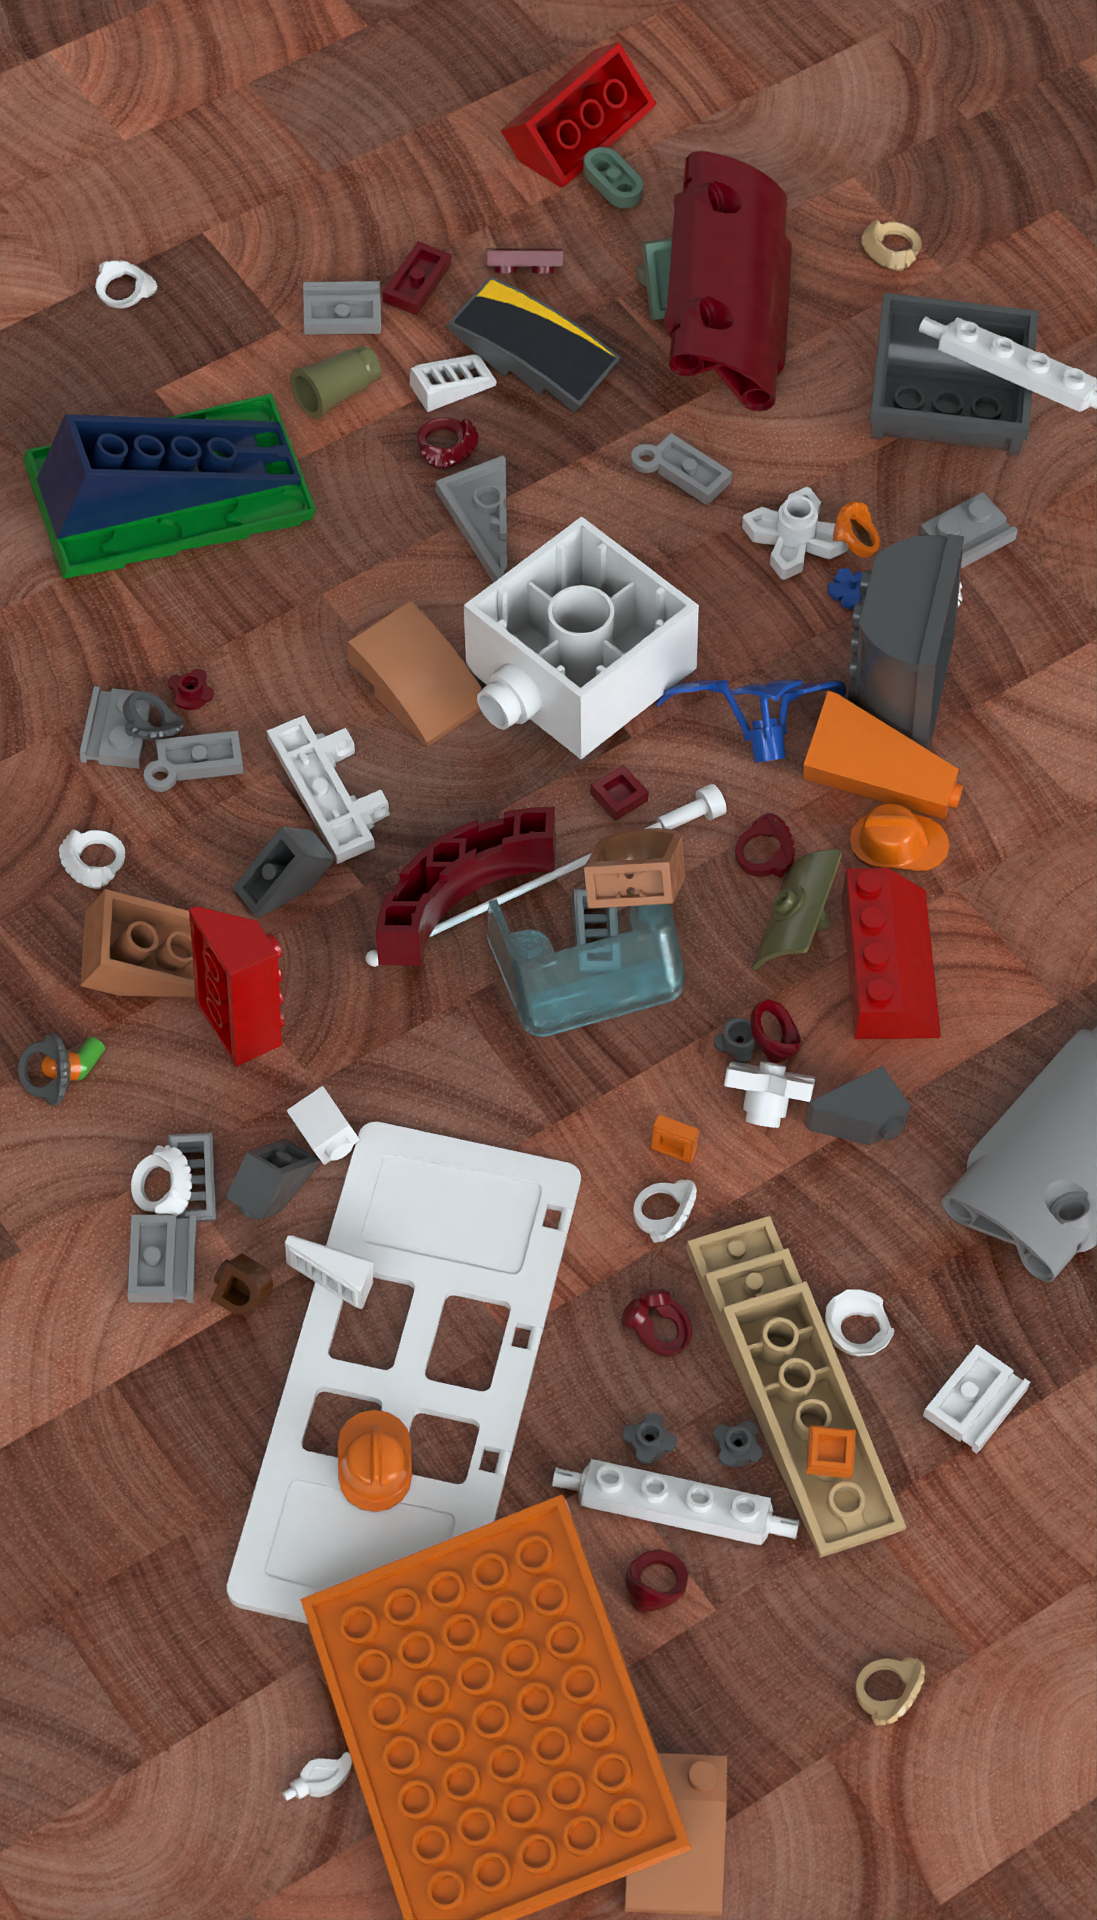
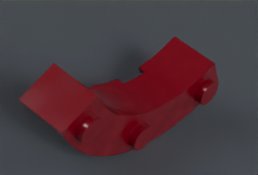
[376,807,556,966]

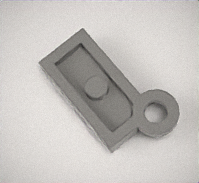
[631,433,733,506]
[144,730,243,792]

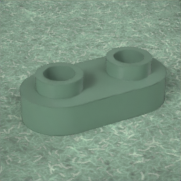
[583,147,644,208]

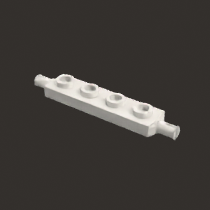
[919,316,1097,412]
[552,1459,799,1545]

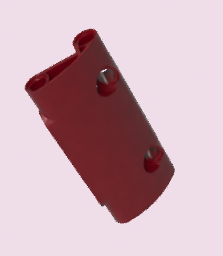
[664,151,792,412]

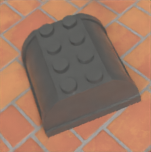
[870,293,1039,456]
[847,534,964,750]

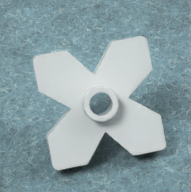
[742,487,848,580]
[724,1061,816,1128]

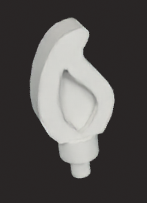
[282,1752,352,1801]

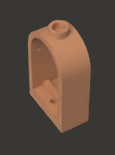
[584,828,686,909]

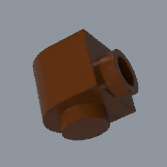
[211,1253,273,1315]

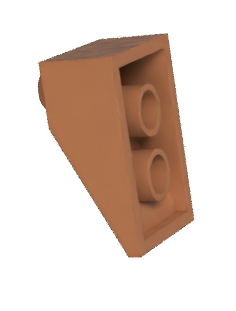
[80,889,195,997]
[624,1753,727,1916]

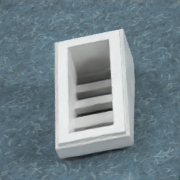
[410,354,496,412]
[285,1235,373,1309]

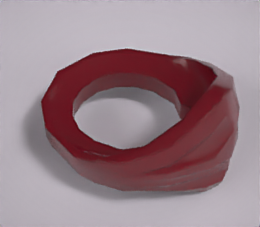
[750,999,802,1063]
[625,1550,689,1613]

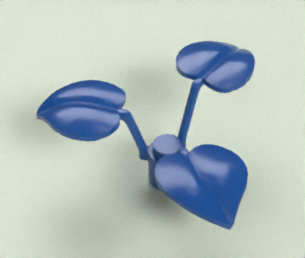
[656,679,846,763]

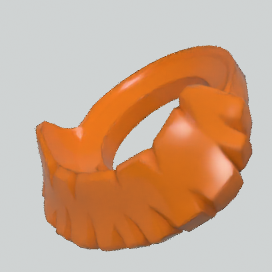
[833,501,880,558]

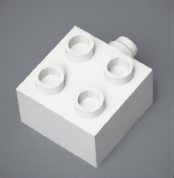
[464,516,699,759]

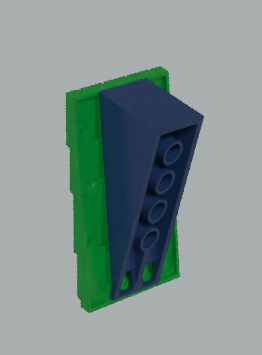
[23,393,316,579]

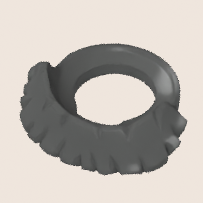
[123,691,185,741]
[18,1032,71,1106]

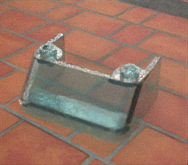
[487,857,684,1037]

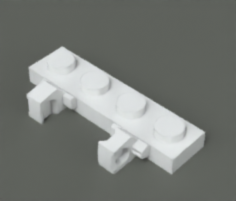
[267,715,390,864]

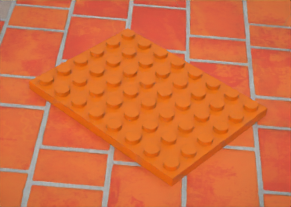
[300,1494,693,1920]

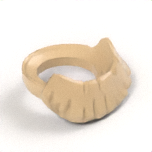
[862,220,922,271]
[855,1657,925,1726]

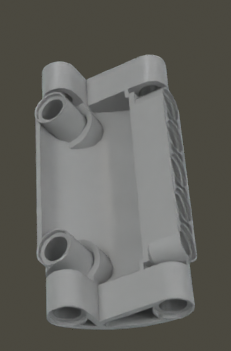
[941,1025,1097,1283]

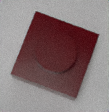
[590,765,649,821]

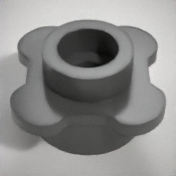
[714,1018,759,1064]
[622,1413,677,1464]
[713,1420,763,1467]

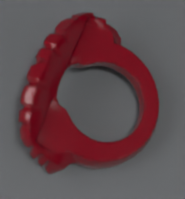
[417,417,479,469]
[735,813,796,878]

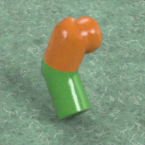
[41,1037,106,1081]

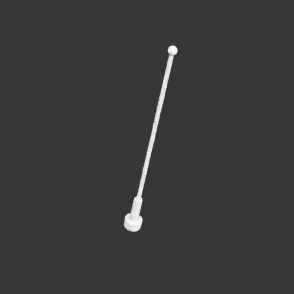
[366,784,727,967]

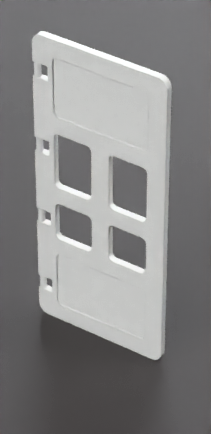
[227,1122,581,1624]

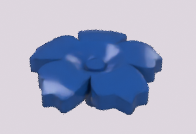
[827,567,865,610]

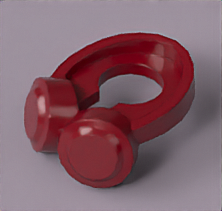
[622,1289,692,1357]

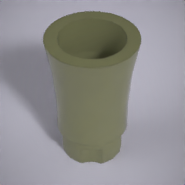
[290,345,382,419]

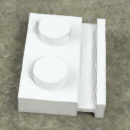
[923,1345,1030,1454]

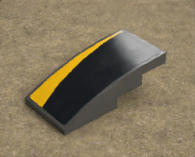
[446,276,621,413]

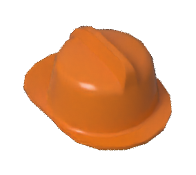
[849,803,950,871]
[338,1410,412,1512]

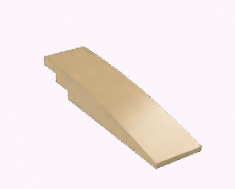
[686,1216,906,1558]

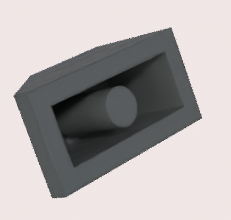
[233,826,335,917]
[805,1066,910,1145]
[226,1138,320,1220]

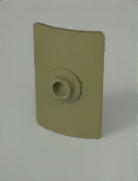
[751,849,842,971]

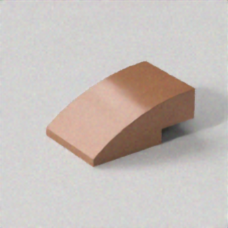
[348,600,482,747]

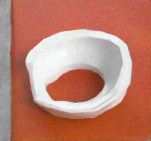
[825,1289,894,1357]

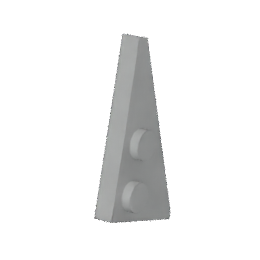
[435,456,507,583]

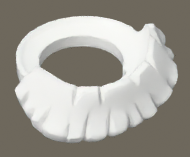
[96,261,157,309]
[59,829,125,889]
[131,1145,192,1216]
[633,1179,697,1243]

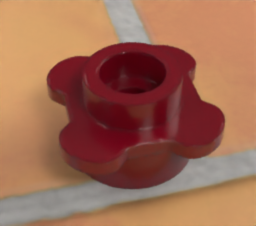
[168,669,214,710]

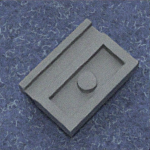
[303,281,381,335]
[919,492,1018,569]
[79,686,153,769]
[128,1215,197,1303]

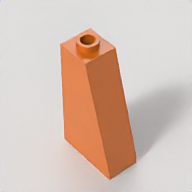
[803,691,964,820]

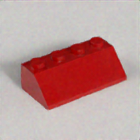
[500,42,657,188]
[841,868,941,1039]
[189,906,285,1067]

